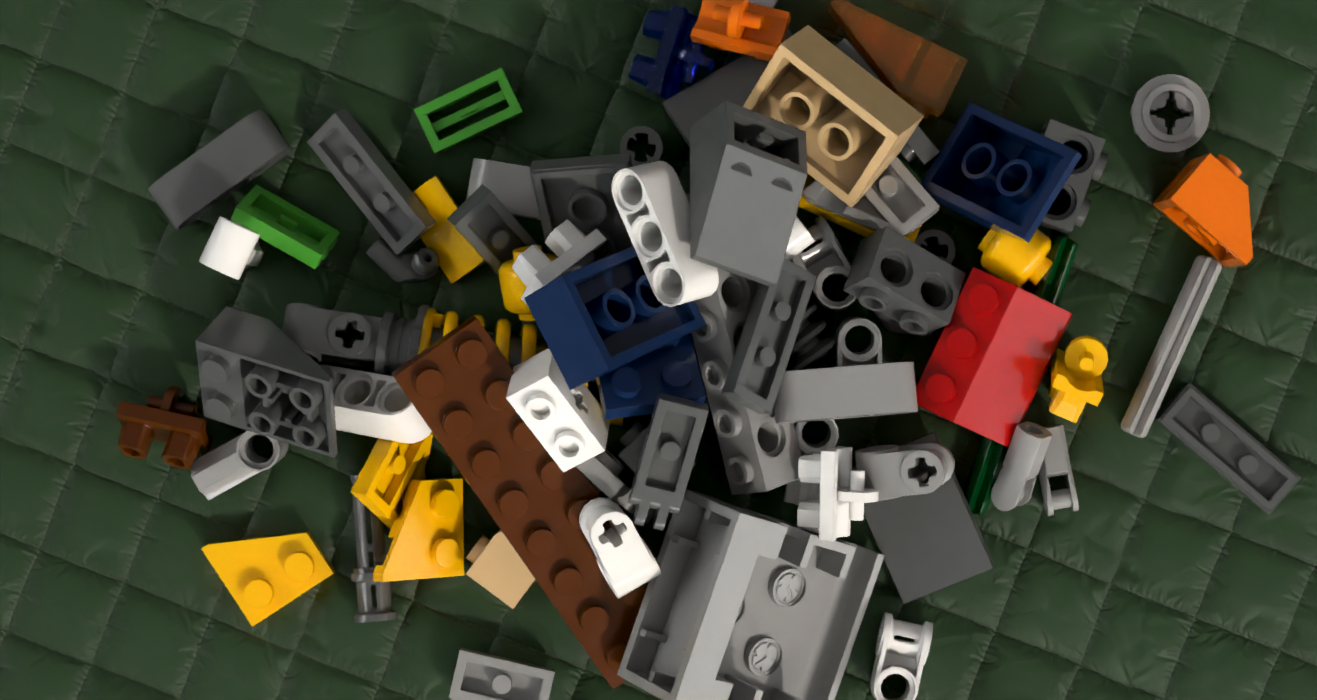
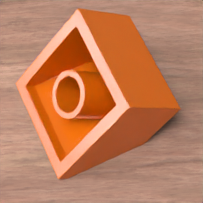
[1152,153,1253,268]

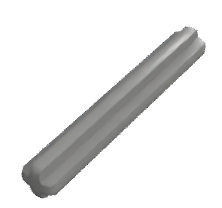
[1121,255,1222,438]

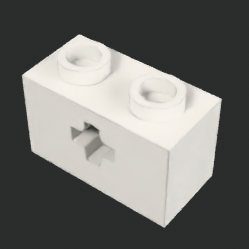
[506,348,611,472]

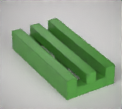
[414,67,524,155]
[231,184,341,269]

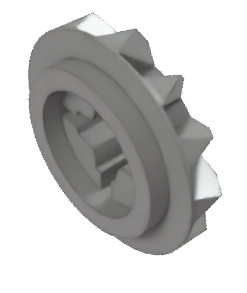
[1129,74,1210,153]

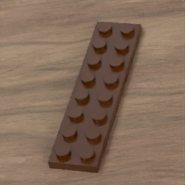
[391,315,649,690]

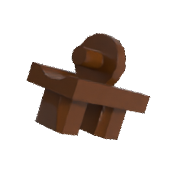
[116,385,213,470]

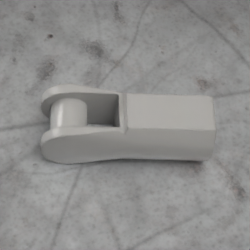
[991,421,1052,511]
[1038,424,1079,516]

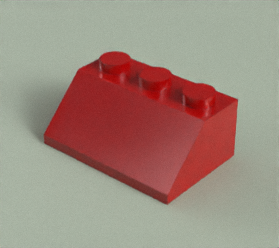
[916,267,1073,447]

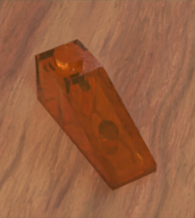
[828,0,968,120]

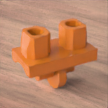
[690,0,791,62]

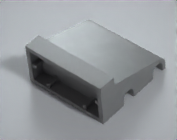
[617,489,885,700]

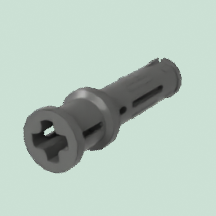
[350,475,398,623]

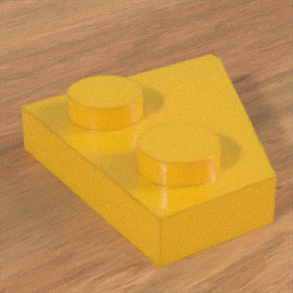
[350,433,433,530]
[373,478,464,582]
[201,531,336,627]

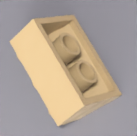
[743,25,924,208]

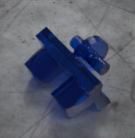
[628,5,715,100]

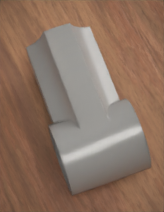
[190,430,289,500]

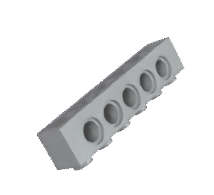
[688,198,801,495]

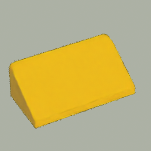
[413,175,485,285]

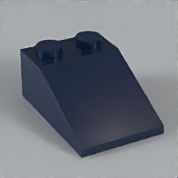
[920,102,1082,243]
[524,246,706,390]

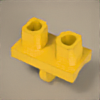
[1048,335,1108,423]

